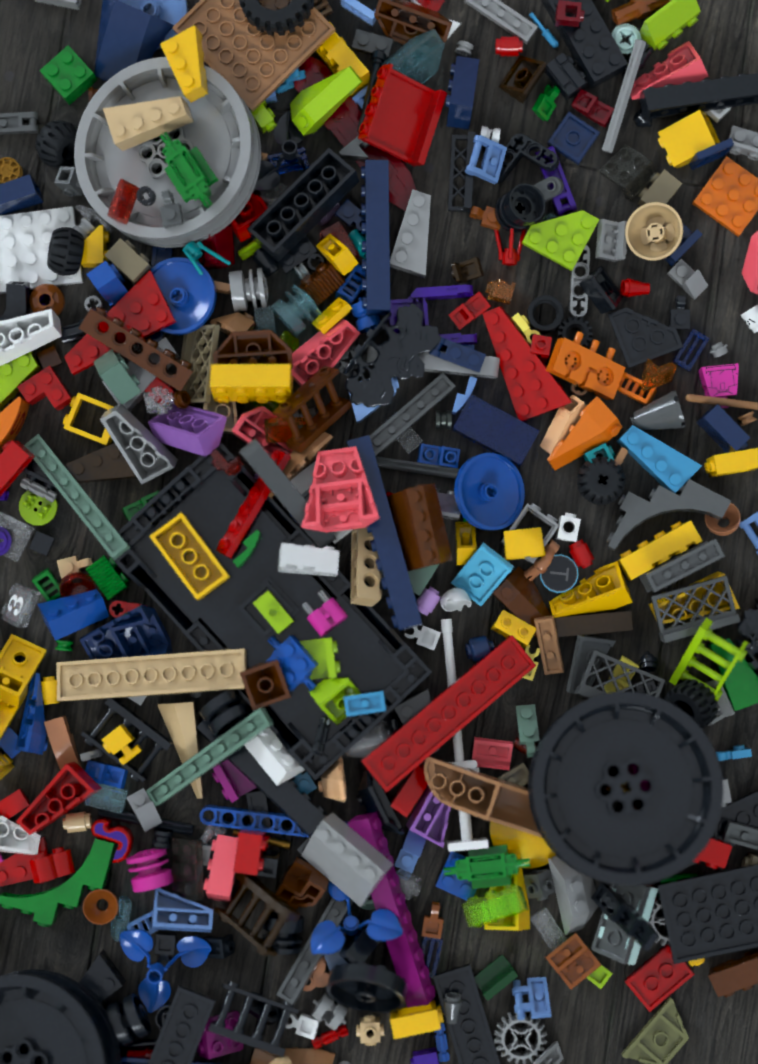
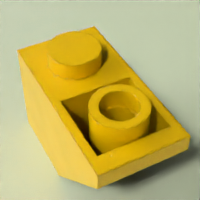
[81,225,110,268]

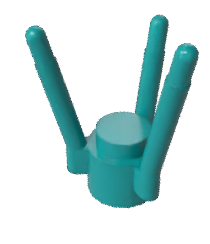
[182,241,231,275]

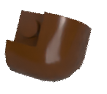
[275,857,328,909]

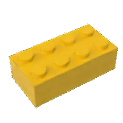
[210,364,293,404]
[149,512,231,601]

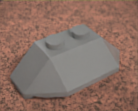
[548,856,598,935]

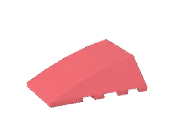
[301,446,380,533]

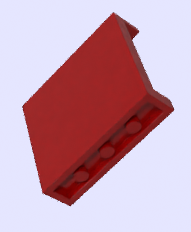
[358,63,447,166]

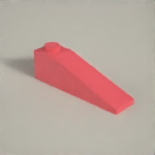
[630,41,709,100]

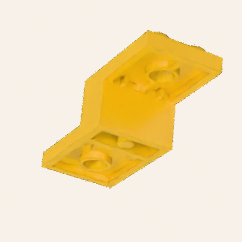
[0,634,47,741]

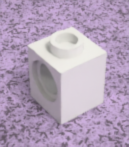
[555,513,581,543]

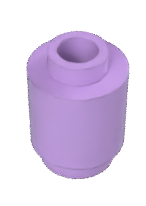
[416,586,441,616]

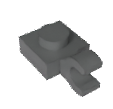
[160,190,184,228]

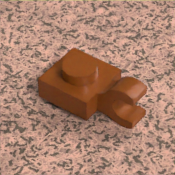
[469,206,500,231]
[421,901,444,939]

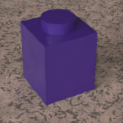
[410,1047,439,1064]

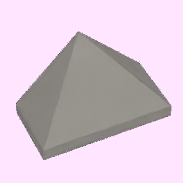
[533,1041,564,1064]

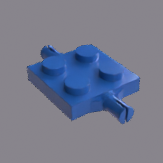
[266,635,319,692]

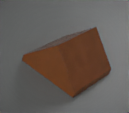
[240,659,291,710]

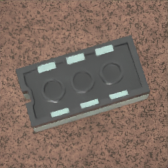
[591,883,658,965]

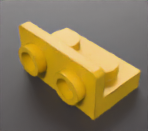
[491,610,536,648]

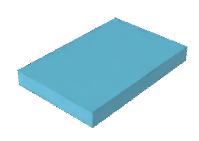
[451,542,514,606]

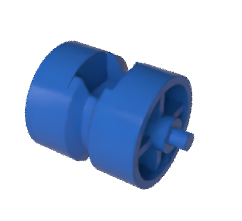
[351,297,381,333]

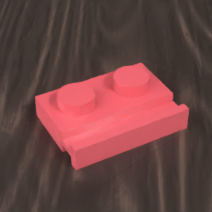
[471,737,513,771]

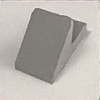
[667,259,708,300]
[126,788,162,832]

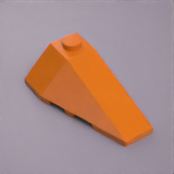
[547,396,623,470]

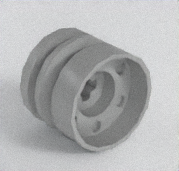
[229,268,269,312]

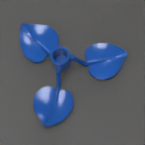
[311,881,403,955]
[120,929,212,1013]

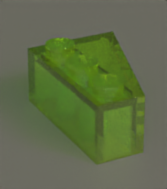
[462,884,529,929]

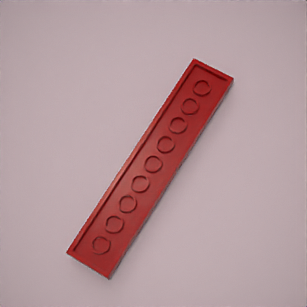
[361,636,536,792]

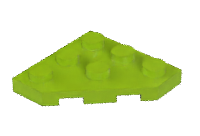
[521,210,600,271]

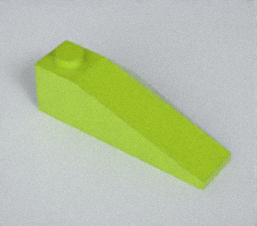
[290,66,363,136]

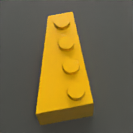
[316,21,370,97]
[617,521,702,581]

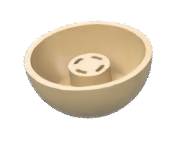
[625,202,683,261]

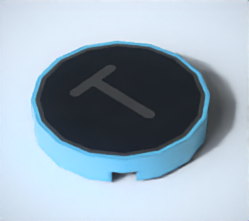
[540,554,579,593]

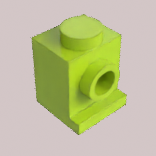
[250,101,277,133]

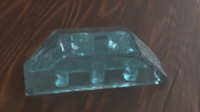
[375,29,445,84]

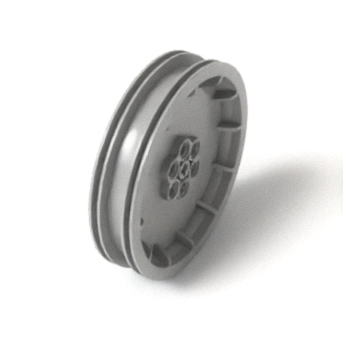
[74,57,261,248]

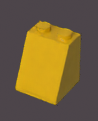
[658,110,720,168]

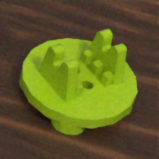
[19,490,58,526]

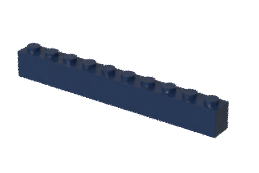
[344,435,422,631]

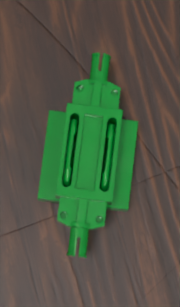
[160,132,218,208]
[443,845,531,889]

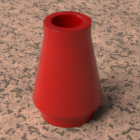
[620,278,650,298]

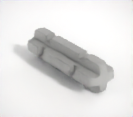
[20,477,57,502]

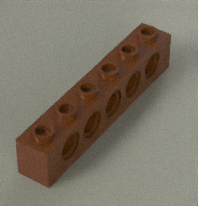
[79,306,195,392]

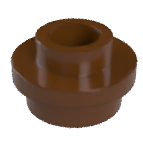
[173,390,191,409]

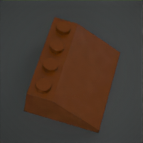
[387,483,453,572]

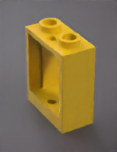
[63,393,113,446]
[704,448,758,478]
[390,1000,444,1039]

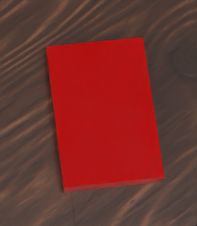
[624,943,695,1012]

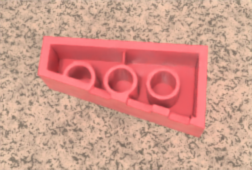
[291,319,360,386]

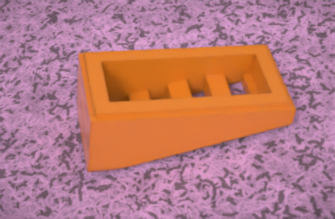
[617,372,657,406]

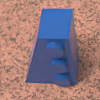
[86,261,128,308]
[37,589,109,641]

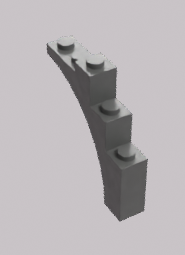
[606,479,731,552]

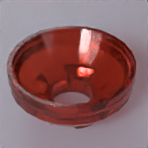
[59,572,95,597]

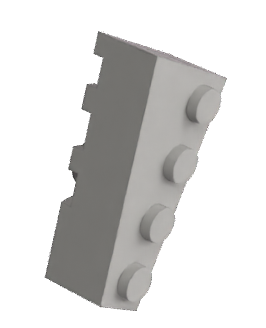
[390,190,431,278]
[102,337,179,412]

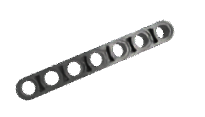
[239,438,336,548]

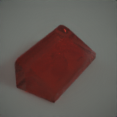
[107,179,139,224]

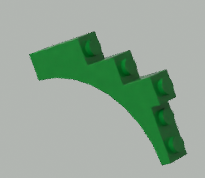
[0,837,117,927]

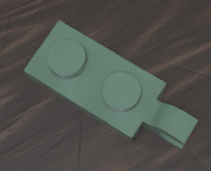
[515,704,540,758]

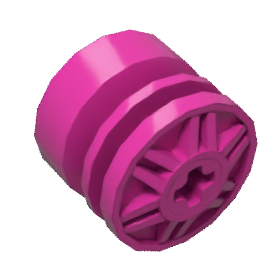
[126,848,174,893]

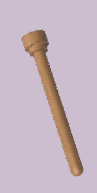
[685,394,758,410]

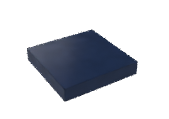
[547,111,600,165]
[689,138,734,170]

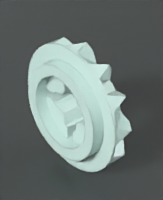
[611,24,641,55]

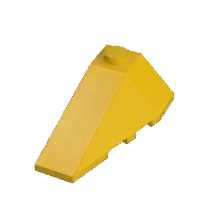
[549,561,633,618]

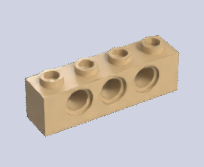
[350,527,382,607]

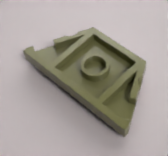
[621,997,689,1064]

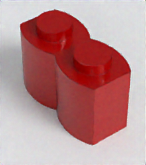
[29,846,75,883]

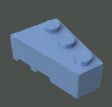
[151,888,213,933]

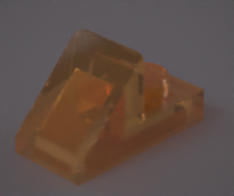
[642,359,677,391]

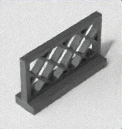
[650,575,740,643]
[575,650,665,699]

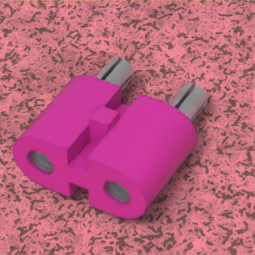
[302,590,348,637]

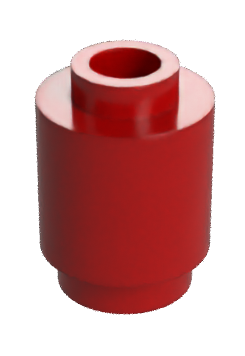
[495,36,523,56]
[569,539,595,569]

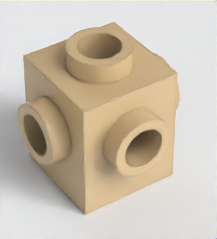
[356,1015,384,1046]

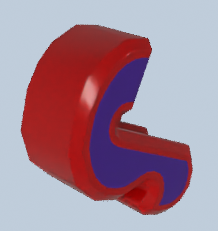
[91,818,134,863]

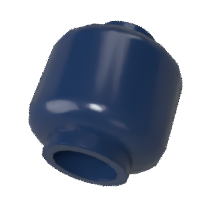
[465,635,495,663]

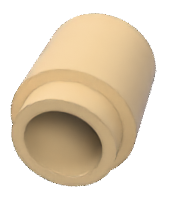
[63,811,92,833]

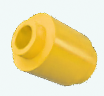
[41,676,60,705]

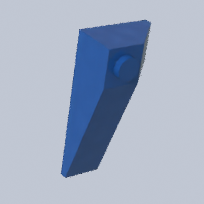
[15,673,48,755]

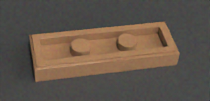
[534,615,565,675]

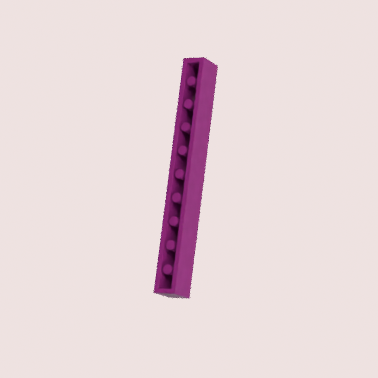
[348,812,435,1008]

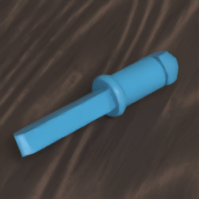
[529,12,559,48]

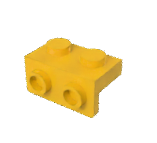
[311,297,352,335]

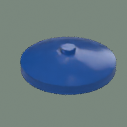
[150,257,217,335]
[454,453,525,531]

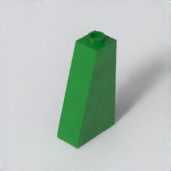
[707,636,758,711]

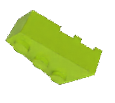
[0,351,42,412]

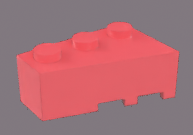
[203,834,238,903]

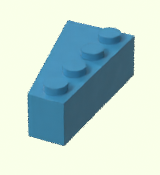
[616,425,702,493]

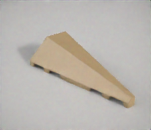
[158,701,204,799]

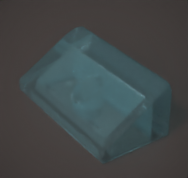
[85,783,128,814]

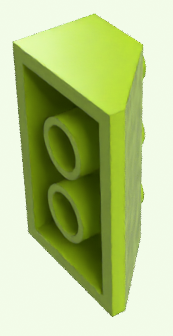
[640,0,701,51]

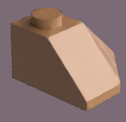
[210,312,256,335]

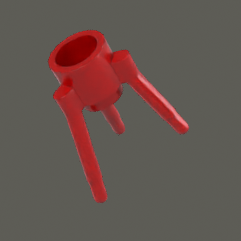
[494,228,526,266]

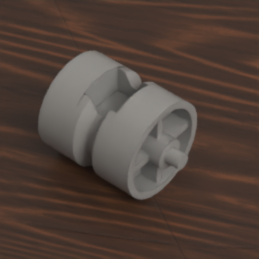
[311,993,348,1031]

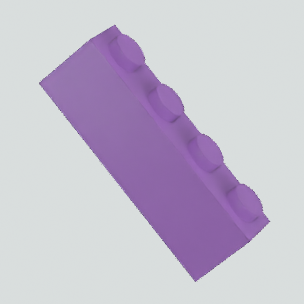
[148,403,227,456]

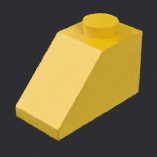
[316,234,359,276]
[455,522,477,565]

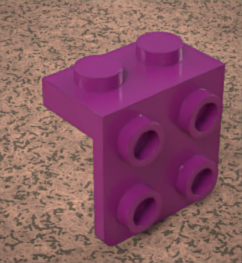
[212,760,257,802]
[196,1011,244,1059]

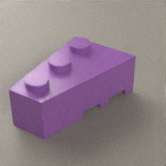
[406,786,451,848]

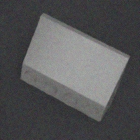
[301,812,393,907]

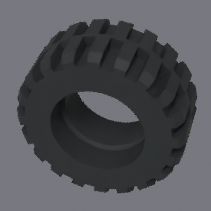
[239,0,314,36]

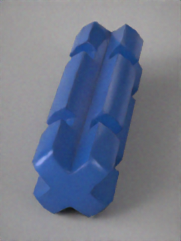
[434,1022,450,1062]

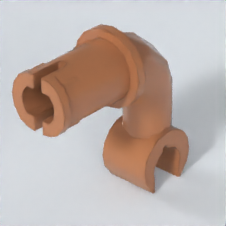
[524,539,560,581]

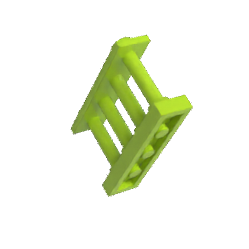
[669,618,748,702]

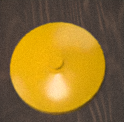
[489,821,556,869]

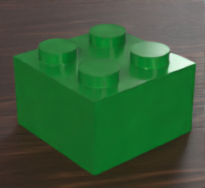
[39,45,98,105]

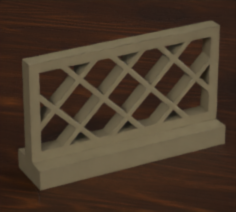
[176,324,220,405]

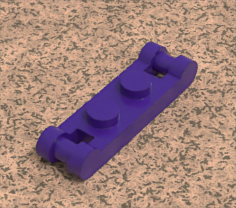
[534,146,577,216]

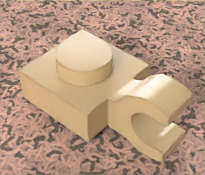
[57,556,93,579]

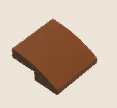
[545,933,601,990]

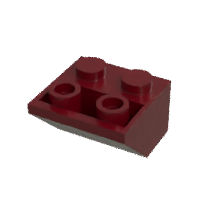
[198,226,235,270]

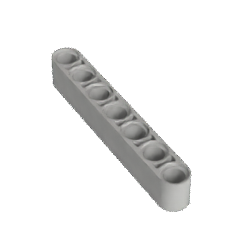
[366,346,500,378]

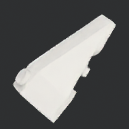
[0,816,41,855]

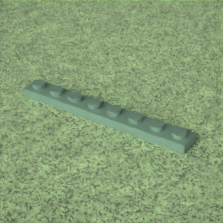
[24,434,130,560]
[146,707,273,808]

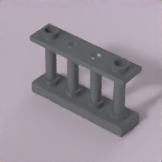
[638,539,725,593]

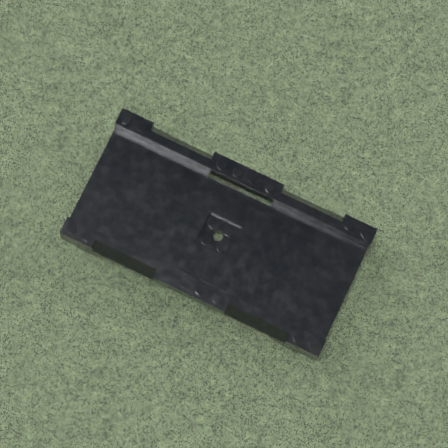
[102,441,432,780]

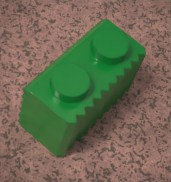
[86,555,129,600]

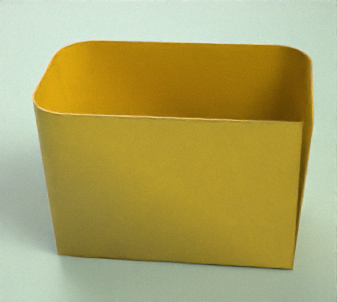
[504,527,546,560]

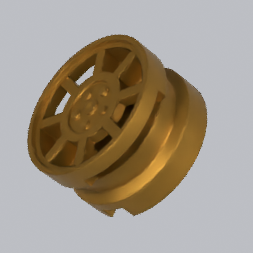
[0,157,23,184]

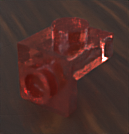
[210,450,244,476]

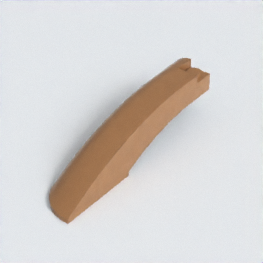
[424,757,542,838]

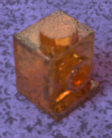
[485,279,516,305]

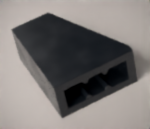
[339,919,380,964]

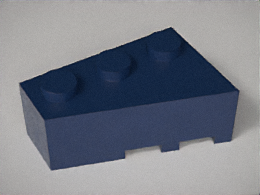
[445,56,479,130]

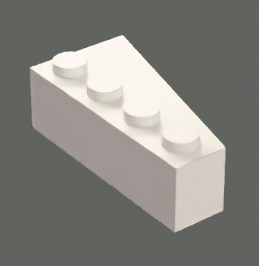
[0,309,62,366]

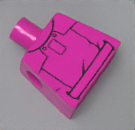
[698,363,739,409]

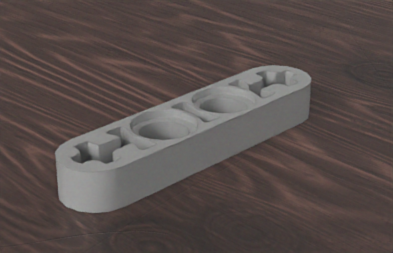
[569,245,590,318]

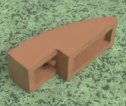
[44,716,82,770]

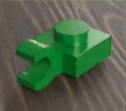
[532,85,560,121]

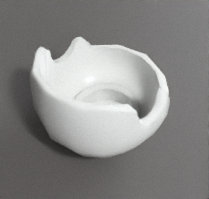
[440,587,472,612]

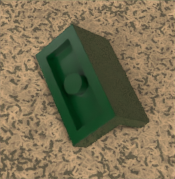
[474,954,518,1001]

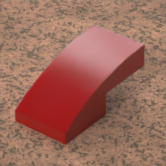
[449,291,492,330]
[0,788,31,819]

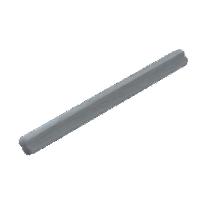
[602,39,646,153]

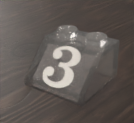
[1,583,41,628]

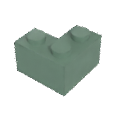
[93,349,141,405]

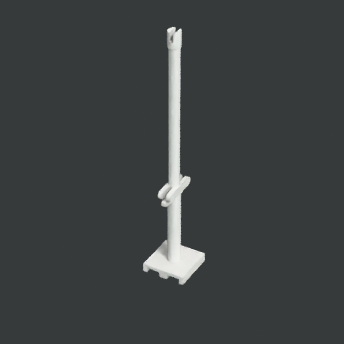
[441,619,489,852]

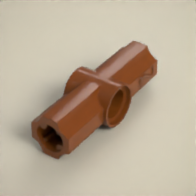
[611,0,670,26]

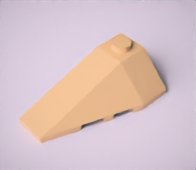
[318,756,347,801]

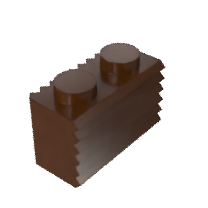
[299,261,345,306]

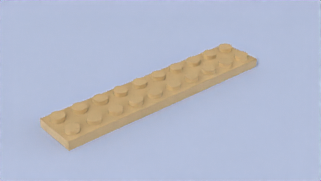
[56,648,247,702]

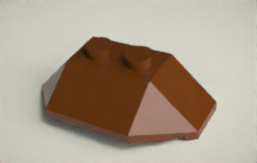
[374,0,453,52]
[213,329,293,369]

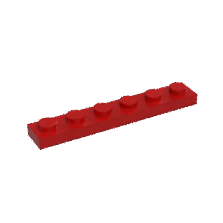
[216,449,291,559]

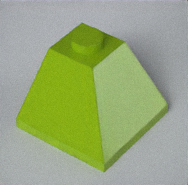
[309,678,362,725]

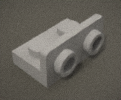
[728,125,758,161]

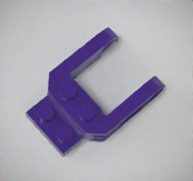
[389,285,478,347]

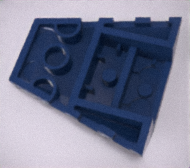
[94,0,174,81]
[80,605,173,660]

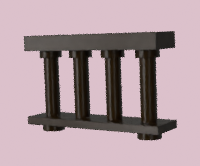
[214,873,301,957]

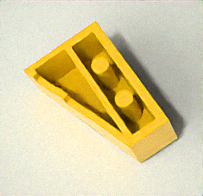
[160,25,208,103]

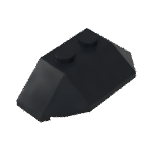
[356,767,405,835]

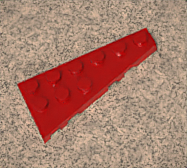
[64,270,176,375]
[482,306,574,422]

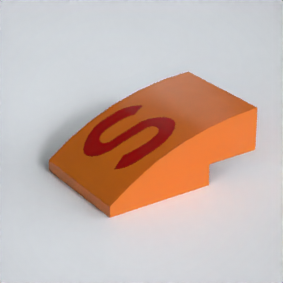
[0,397,30,454]

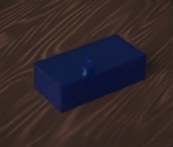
[452,394,539,467]

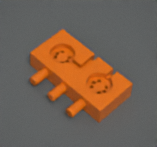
[546,331,626,400]

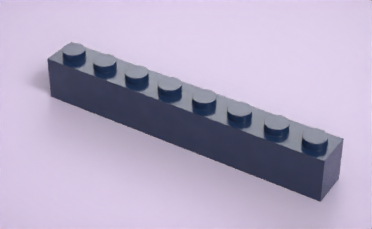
[361,160,390,315]

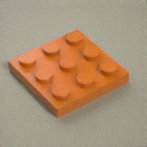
[692,156,758,237]

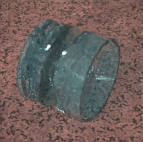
[270,284,321,336]

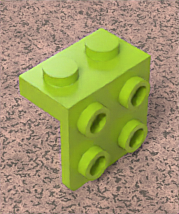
[299,637,340,680]

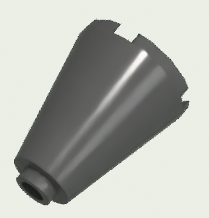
[631,390,686,431]

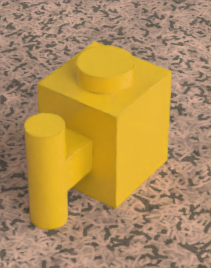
[102,724,142,765]

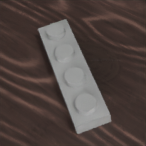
[464,0,538,45]

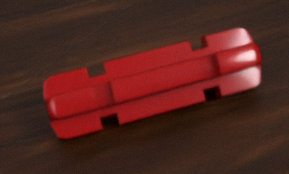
[311,1024,349,1049]

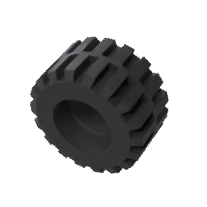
[664,679,718,729]

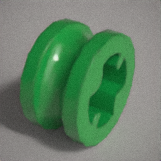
[55,640,74,651]

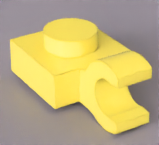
[511,313,541,345]

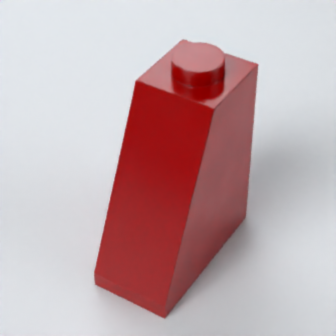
[390,763,428,818]

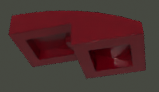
[571,89,614,128]

